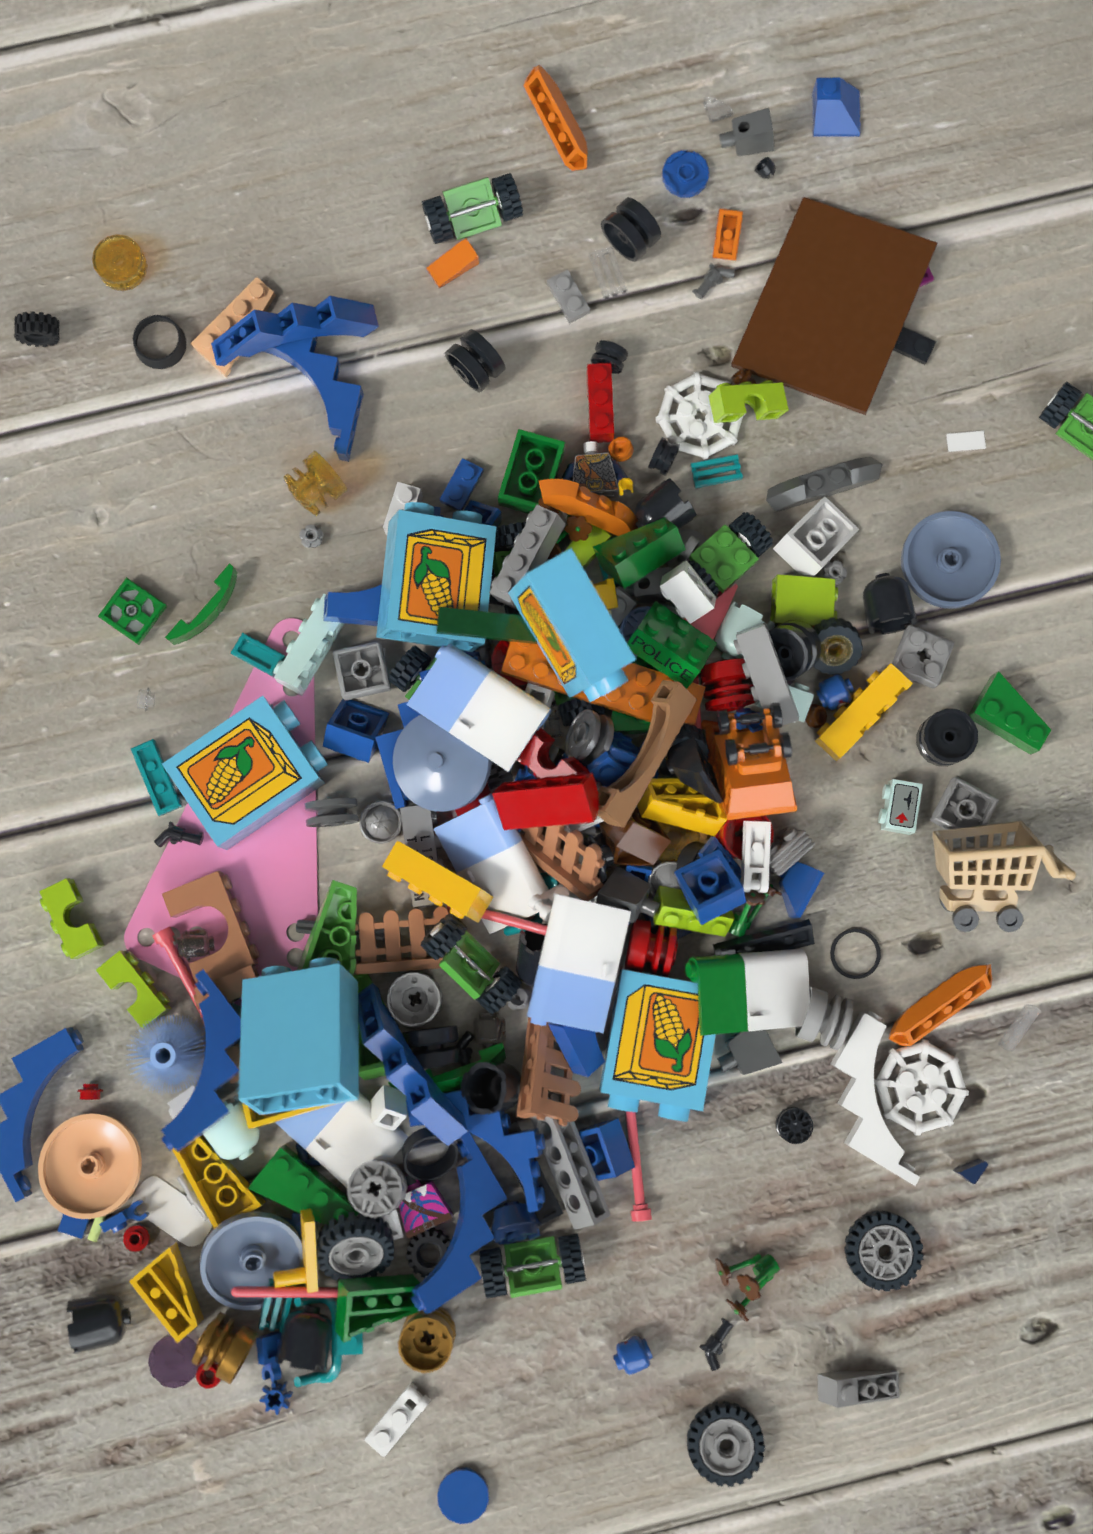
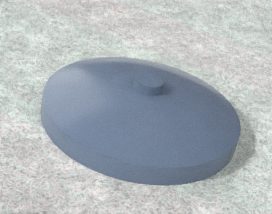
[901,511,1001,609]
[393,715,492,812]
[200,1212,303,1310]

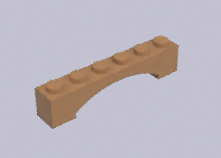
[598,680,697,828]

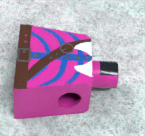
[399,1174,454,1239]

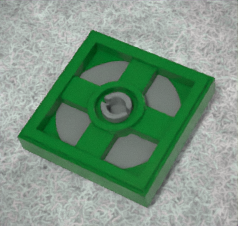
[97,577,167,645]

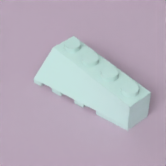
[273,594,345,696]

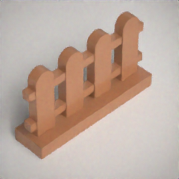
[520,825,605,901]
[355,906,449,975]
[517,1017,581,1126]

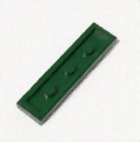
[436,607,537,644]

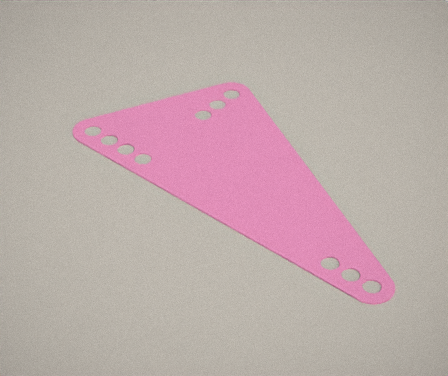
[124,618,318,1007]

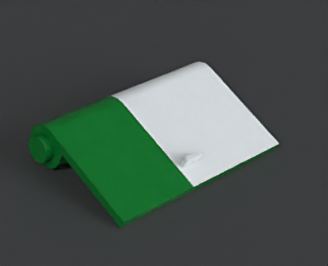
[685,949,810,1036]

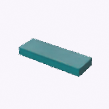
[131,739,183,817]

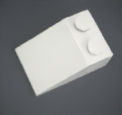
[773,496,859,577]

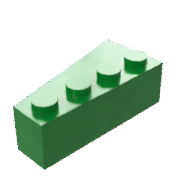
[248,1144,359,1225]

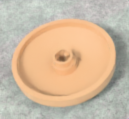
[38,1114,142,1219]

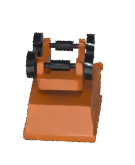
[701,702,797,820]

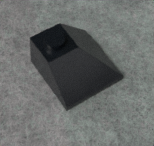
[665,737,723,804]

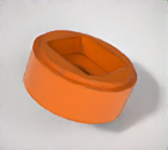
[608,437,634,462]

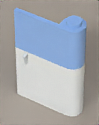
[407,643,552,772]
[434,793,549,934]
[527,894,631,1033]
[275,1092,409,1188]

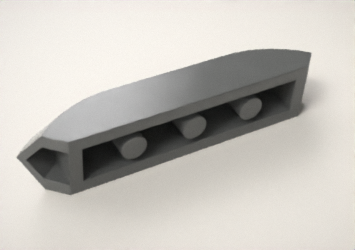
[766,457,883,512]

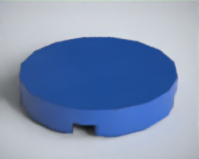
[662,150,709,198]
[437,1467,489,1524]

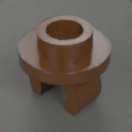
[731,369,757,385]

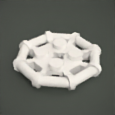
[656,372,746,460]
[874,1039,969,1136]

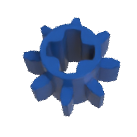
[259,1381,293,1415]

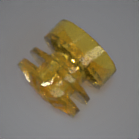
[282,451,348,517]

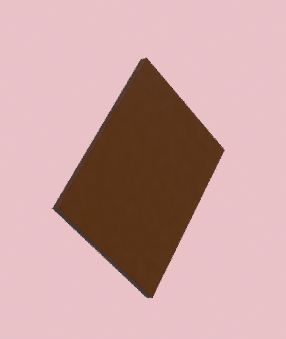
[731,197,938,415]

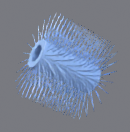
[126,1014,206,1095]

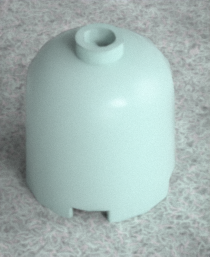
[714,601,776,660]
[203,1094,260,1161]

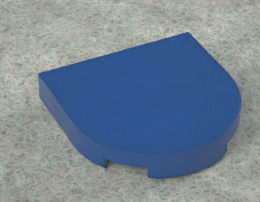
[608,731,643,764]

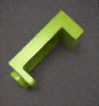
[770,574,838,628]

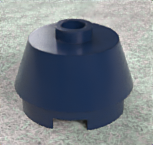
[491,1201,541,1245]

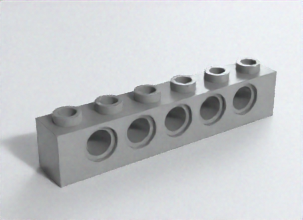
[530,1070,611,1230]

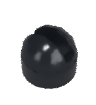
[755,157,776,179]

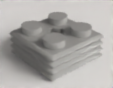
[892,625,954,689]
[333,641,391,700]
[930,777,999,843]
[769,827,815,876]

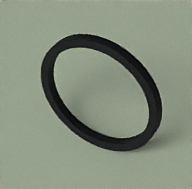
[830,929,881,979]

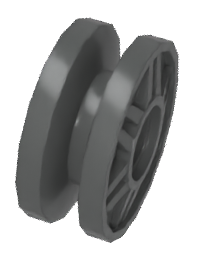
[305,798,359,827]

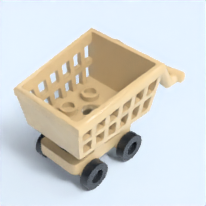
[933,821,1076,932]

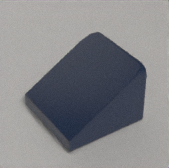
[953,1158,988,1184]

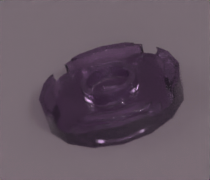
[148,1334,201,1388]

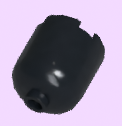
[635,478,697,530]
[863,573,917,635]
[516,923,548,987]
[461,1062,521,1114]
[67,1294,131,1354]
[275,1305,332,1371]

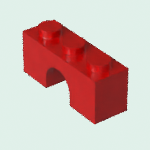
[586,363,614,443]
[517,728,590,779]

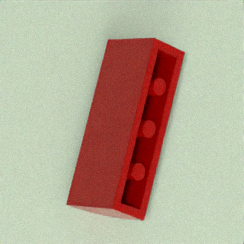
[492,773,599,830]

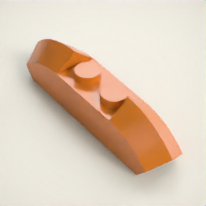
[523,65,588,171]
[539,479,638,536]
[888,964,993,1046]

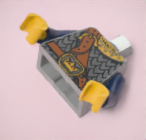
[561,441,634,497]

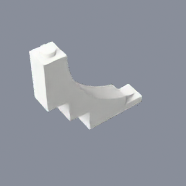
[831,1011,920,1186]

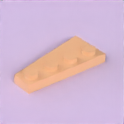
[191,277,275,378]

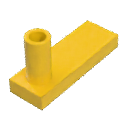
[273,1209,318,1293]

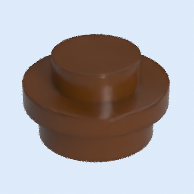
[805,704,827,728]

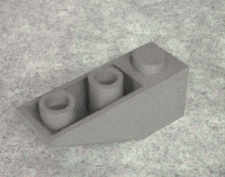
[818,1371,899,1408]

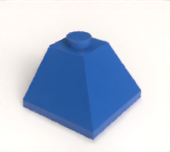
[812,78,861,137]
[778,861,824,919]

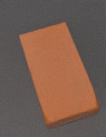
[712,209,743,261]
[426,238,479,288]

